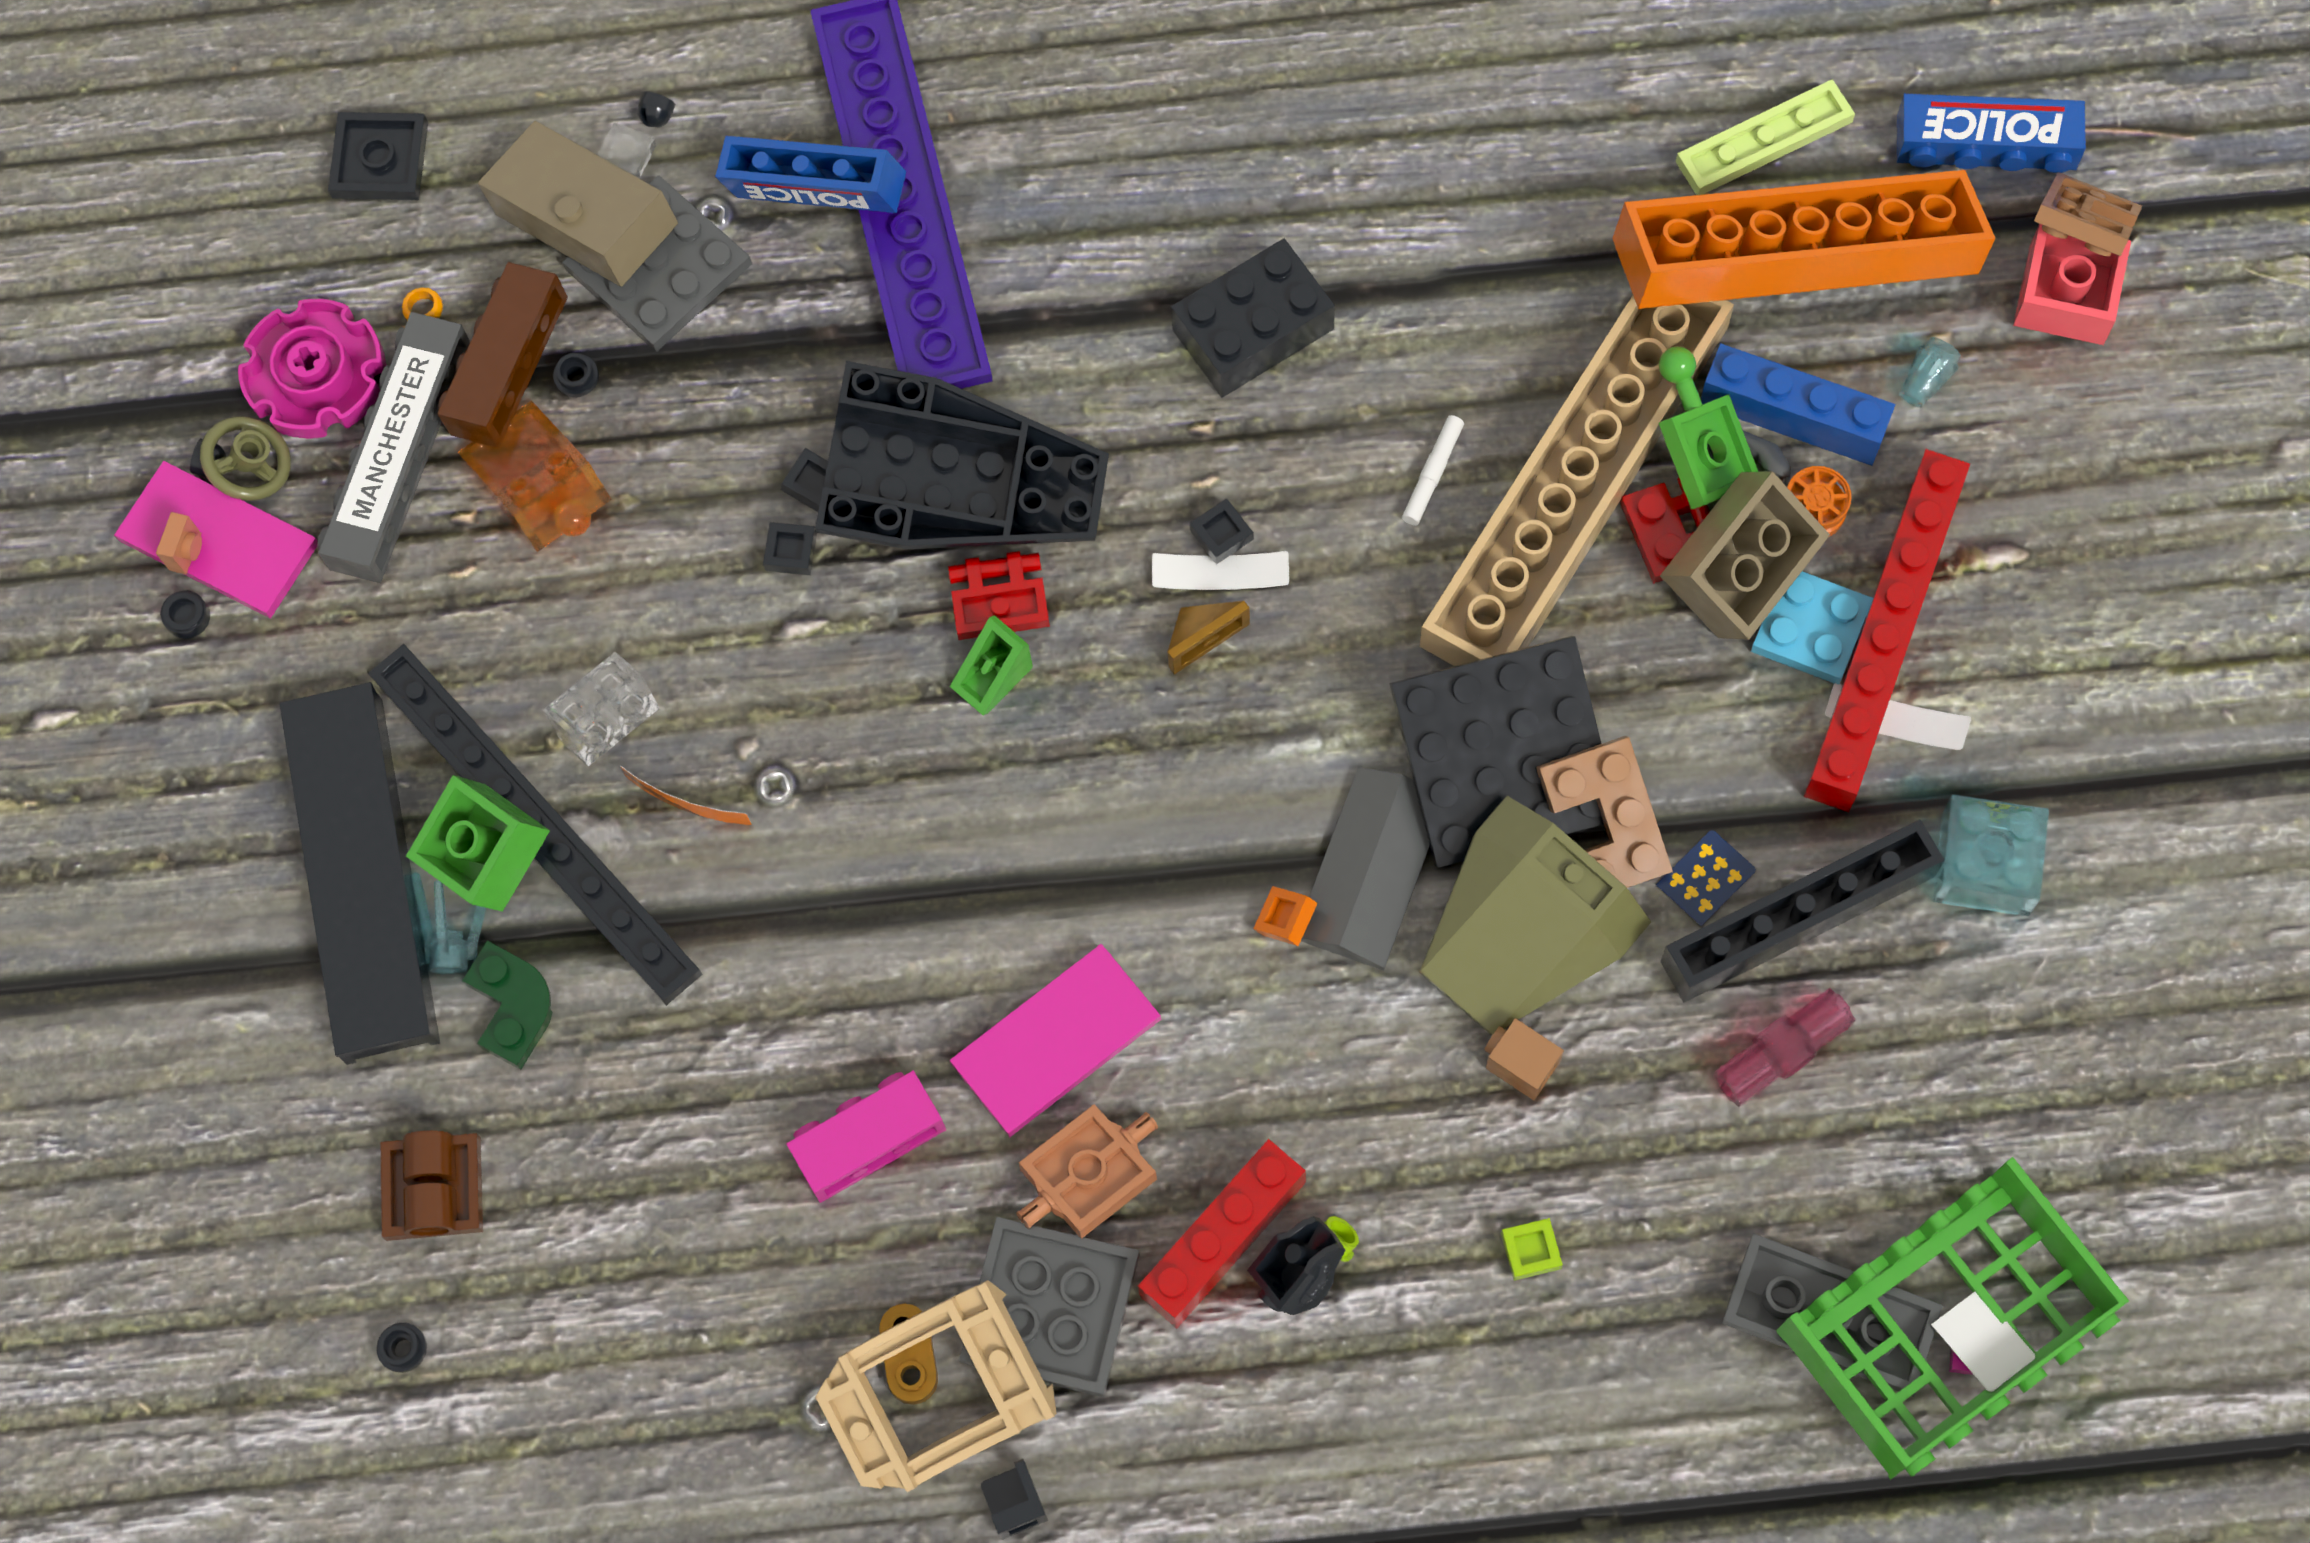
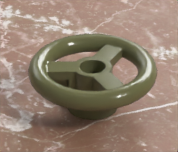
[200,416,291,501]

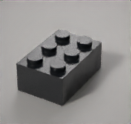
[1171,238,1335,398]

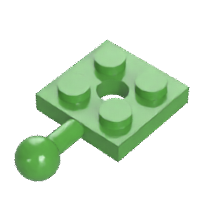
[1659,346,1758,510]

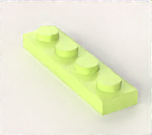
[1676,79,1855,195]

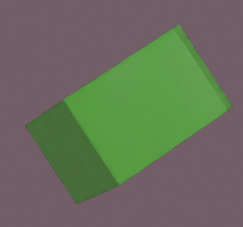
[950,615,1033,716]

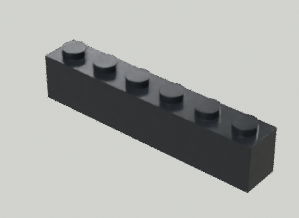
[1660,819,1945,1003]

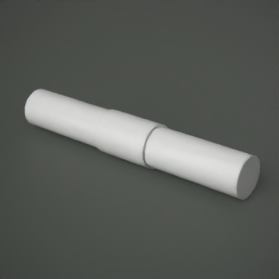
[1402,415,1464,526]

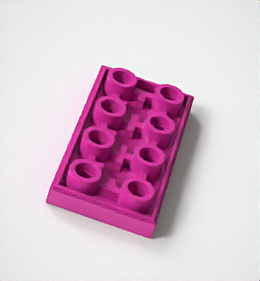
[114,461,318,619]
[950,943,1161,1138]

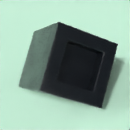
[981,1459,1048,1540]

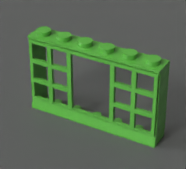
[1776,1157,2129,1480]

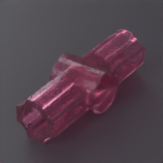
[1713,988,1856,1108]

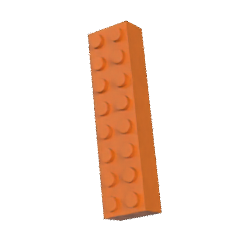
[1612,170,1996,309]

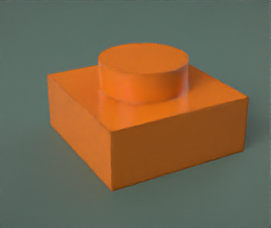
[1253,886,1318,946]

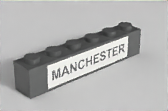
[317,312,470,583]

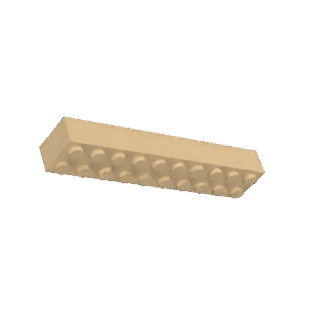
[1420,295,1734,666]

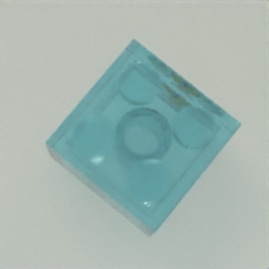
[1933,795,2049,916]

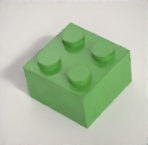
[406,775,550,912]

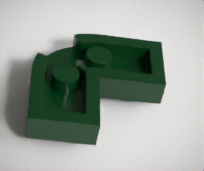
[462,941,553,1070]

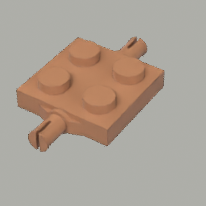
[1016,1104,1158,1239]

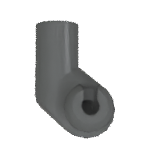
[1743,431,1791,483]

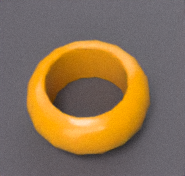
[402,287,443,320]

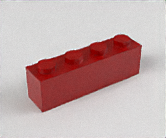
[1138,1139,1306,1329]

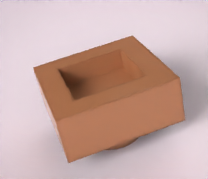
[156,512,202,574]

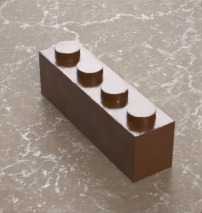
[437,262,568,448]

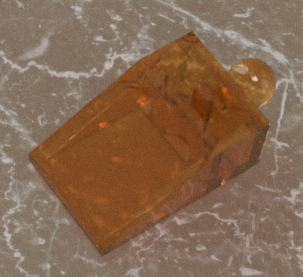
[458,400,612,552]

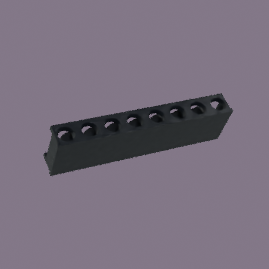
[279,682,440,1065]

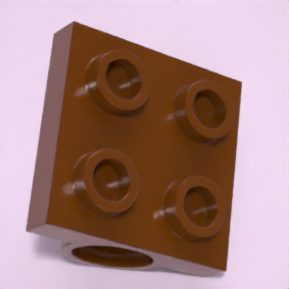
[380,1130,483,1241]

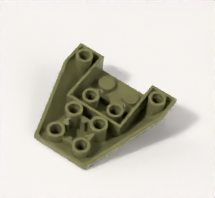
[1419,796,1651,1035]

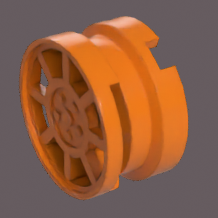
[1787,466,1852,537]

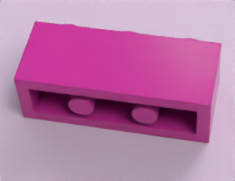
[786,1070,946,1203]

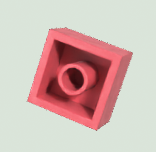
[2013,223,2131,345]

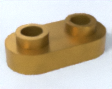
[879,1304,938,1405]

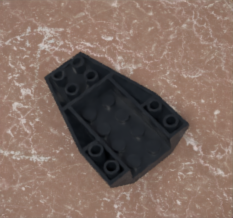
[815,361,1109,549]

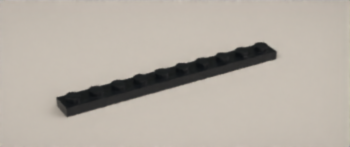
[368,644,703,1006]

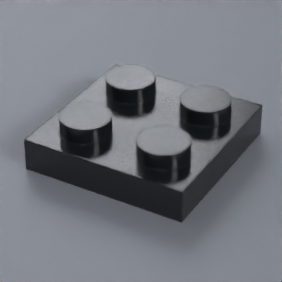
[328,112,428,200]

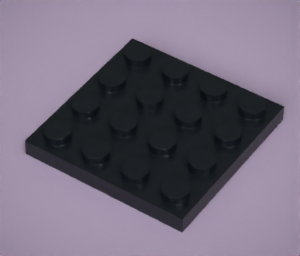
[1389,636,1604,868]

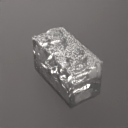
[543,652,660,766]

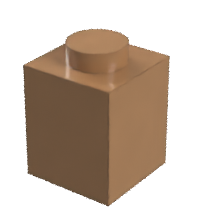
[1484,1018,1564,1101]

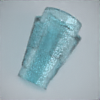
[1899,337,1961,408]

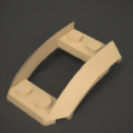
[816,1280,1057,1492]

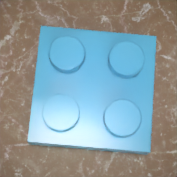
[1751,571,1873,684]

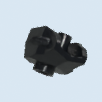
[1247,1216,1346,1315]

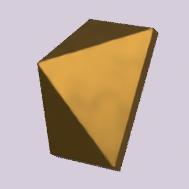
[1167,601,1250,675]

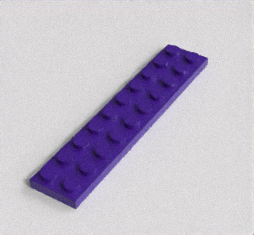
[810,0,993,389]

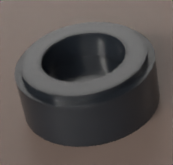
[160,590,210,639]

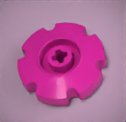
[238,299,386,439]

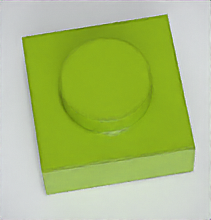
[1501,1218,1563,1281]

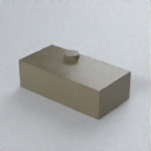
[477,121,678,287]

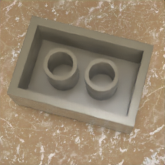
[1660,471,1830,640]

